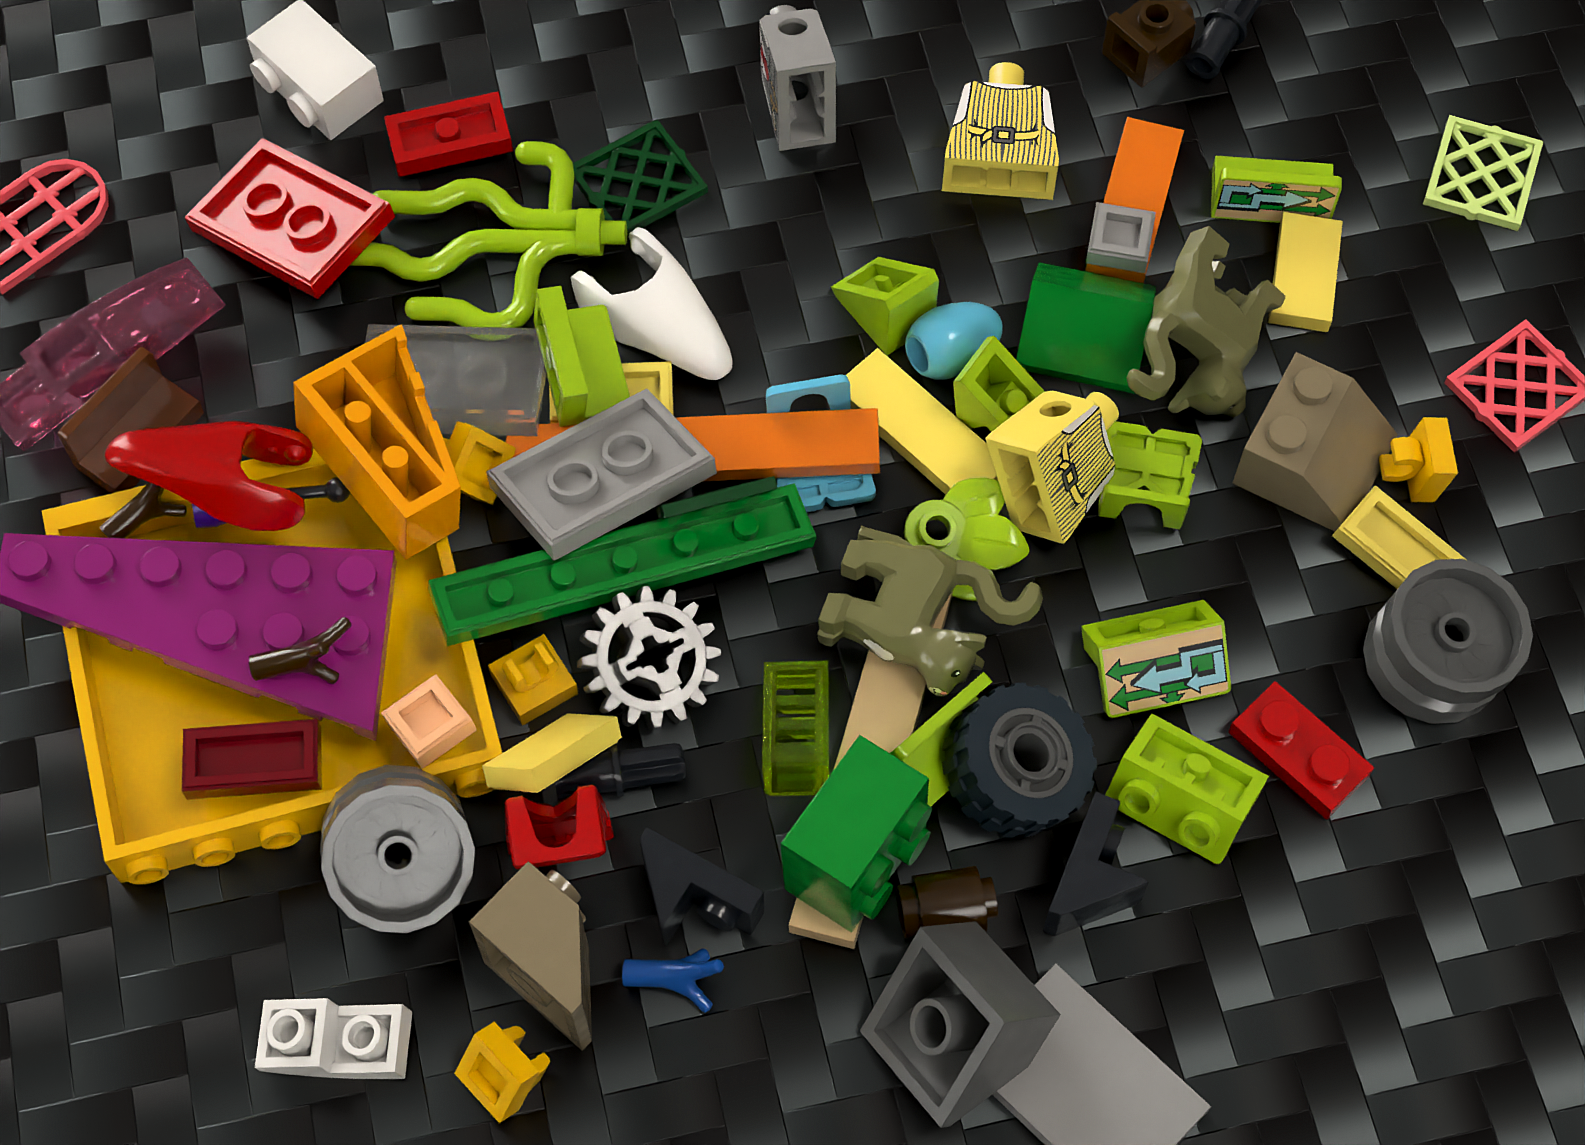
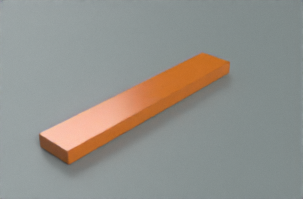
[506,408,880,482]

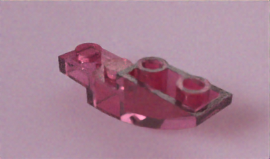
[0,258,226,451]

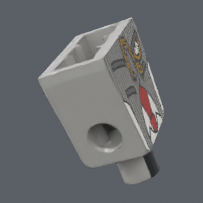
[759,5,836,151]

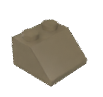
[1233,352,1398,531]
[469,861,592,1051]

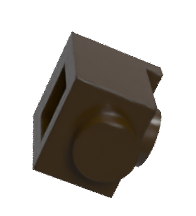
[1102,0,1197,88]

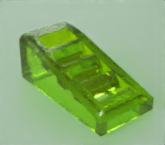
[762,660,830,796]

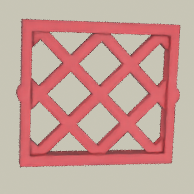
[1444,319,1585,453]

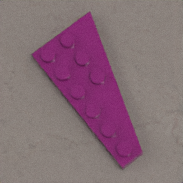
[0,533,397,741]

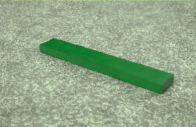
[428,483,816,647]

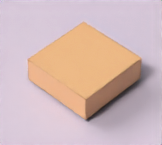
[381,674,477,769]

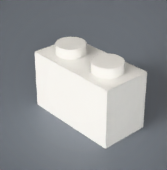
[247,0,384,140]

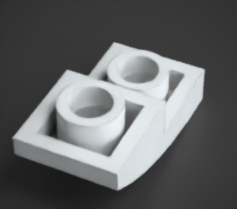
[255,998,412,1079]

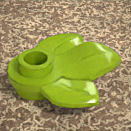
[904,478,1029,601]

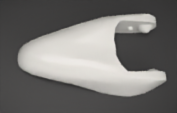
[571,227,733,380]

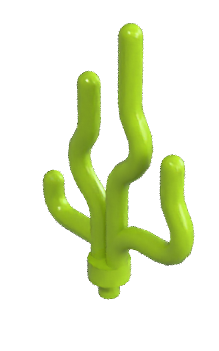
[349,141,627,337]

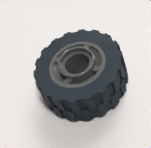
[942,683,1097,838]

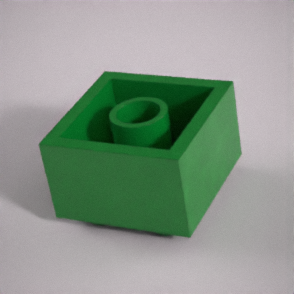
[781,735,932,933]

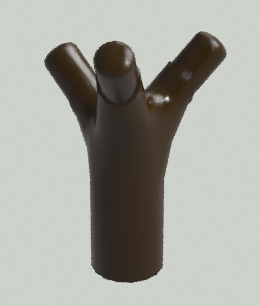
[99,482,187,538]
[249,617,352,684]

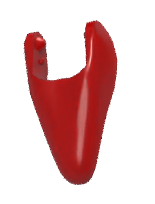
[105,421,313,531]

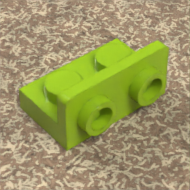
[1105,713,1269,864]

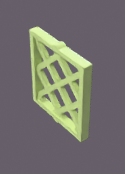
[1423,115,1543,231]

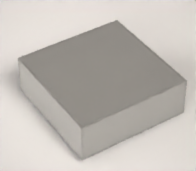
[1086,202,1156,273]

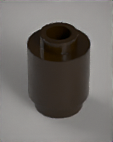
[896,866,998,939]

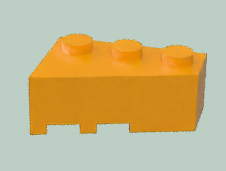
[293,324,461,560]

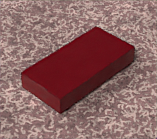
[182,719,322,800]

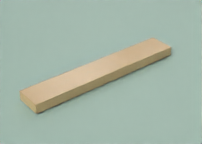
[789,591,953,949]

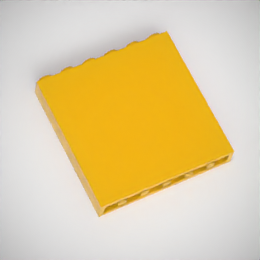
[42,448,503,884]

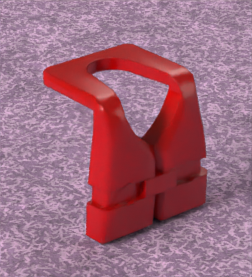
[505,784,614,869]

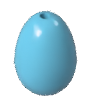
[905,302,1003,380]

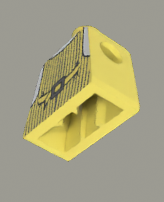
[942,62,1059,200]
[985,390,1119,544]

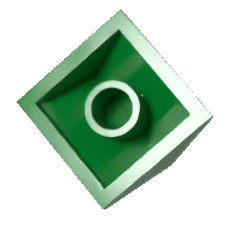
[1016,262,1157,394]

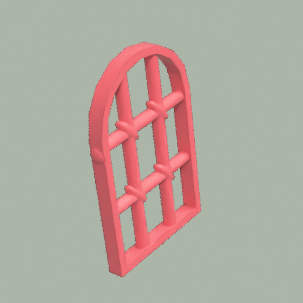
[0,159,109,295]

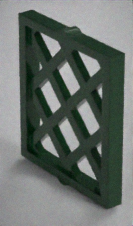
[573,119,708,236]
[654,476,777,519]

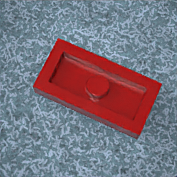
[384,91,513,177]
[1228,681,1375,820]

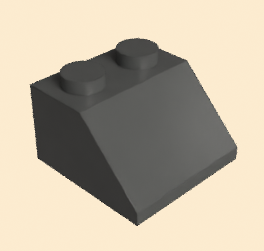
[860,921,1061,1128]

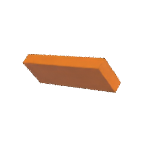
[1085,117,1184,283]

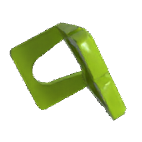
[1097,421,1202,529]

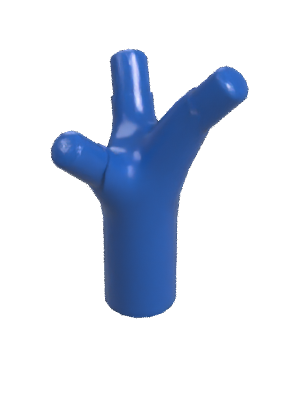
[622,948,724,1013]

